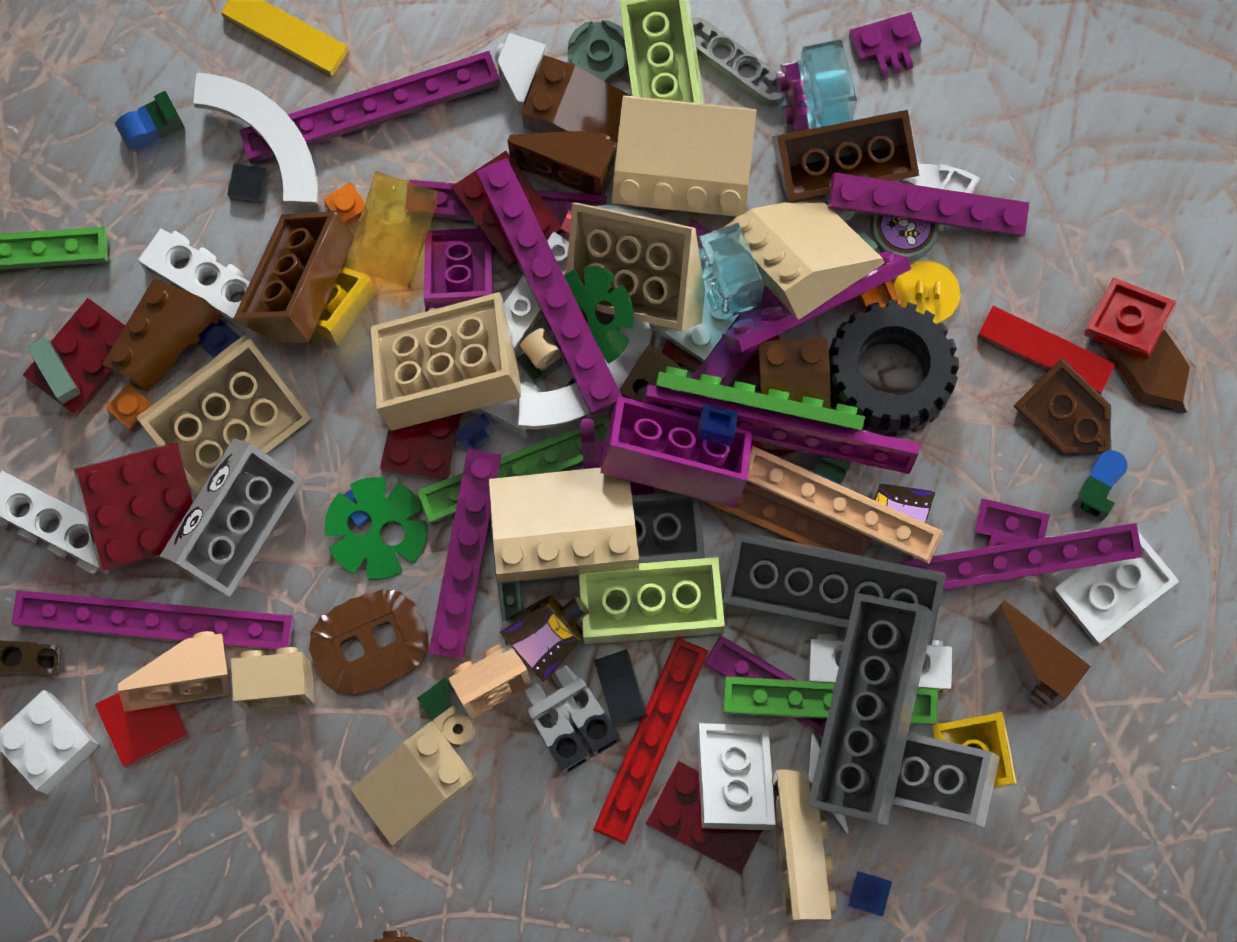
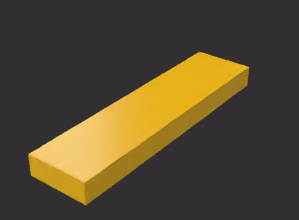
[221,0,349,76]

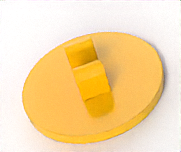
[894,261,960,325]

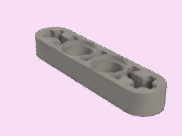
[692,17,786,106]

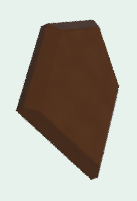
[1101,325,1196,413]
[1013,358,1112,454]

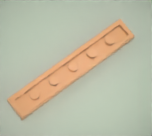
[747,446,944,564]

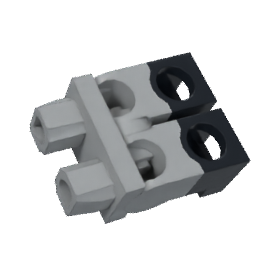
[523,665,621,776]

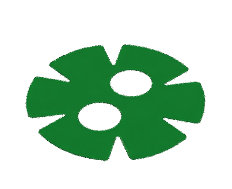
[564,266,634,364]
[324,477,427,579]

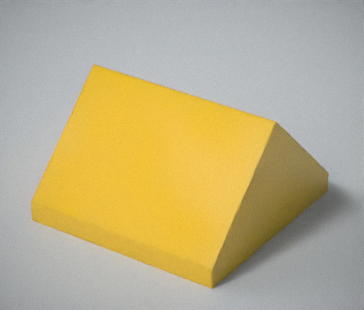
[314,267,376,346]
[932,712,1016,790]

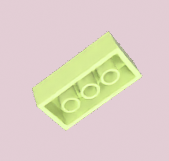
[619,0,705,104]
[579,557,725,645]

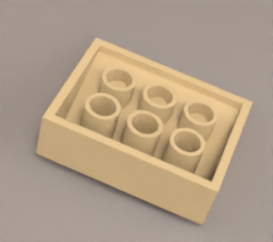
[612,95,757,217]
[724,196,884,320]
[567,203,705,331]
[370,292,521,431]
[136,335,311,495]
[489,467,639,583]
[772,769,837,925]

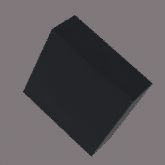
[227,164,268,203]

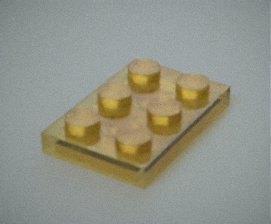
[345,171,440,288]

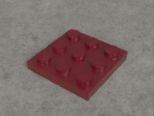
[73,442,193,571]

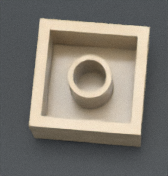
[231,647,315,711]

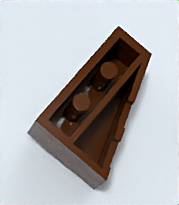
[102,278,223,392]

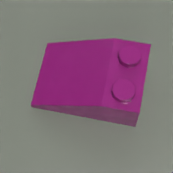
[424,228,494,312]

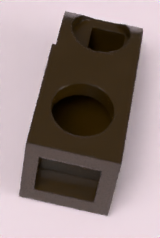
[0,640,62,677]

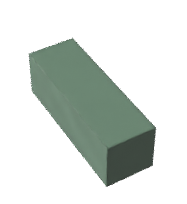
[27,336,81,404]
[497,580,523,646]

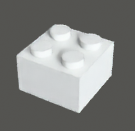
[0,690,100,794]

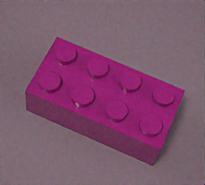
[600,396,752,508]

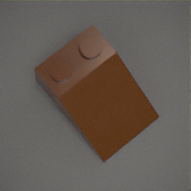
[521,55,631,149]
[507,130,617,195]
[757,338,831,451]
[989,600,1091,709]

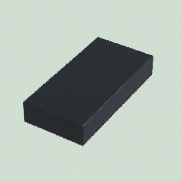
[594,649,648,728]

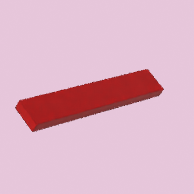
[593,637,709,845]

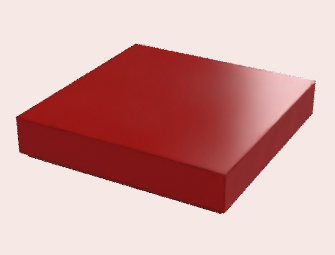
[1084,277,1176,360]
[95,692,189,768]

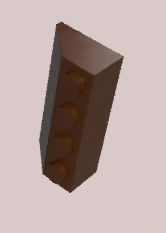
[772,110,920,202]
[233,211,355,343]

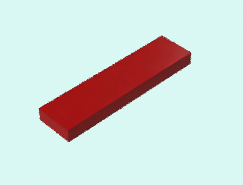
[977,305,1116,395]

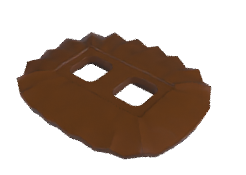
[309,589,428,695]

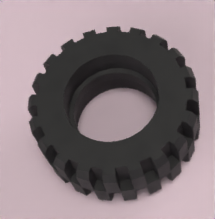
[828,300,959,437]

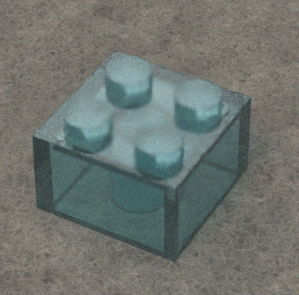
[796,39,857,128]
[699,223,764,320]

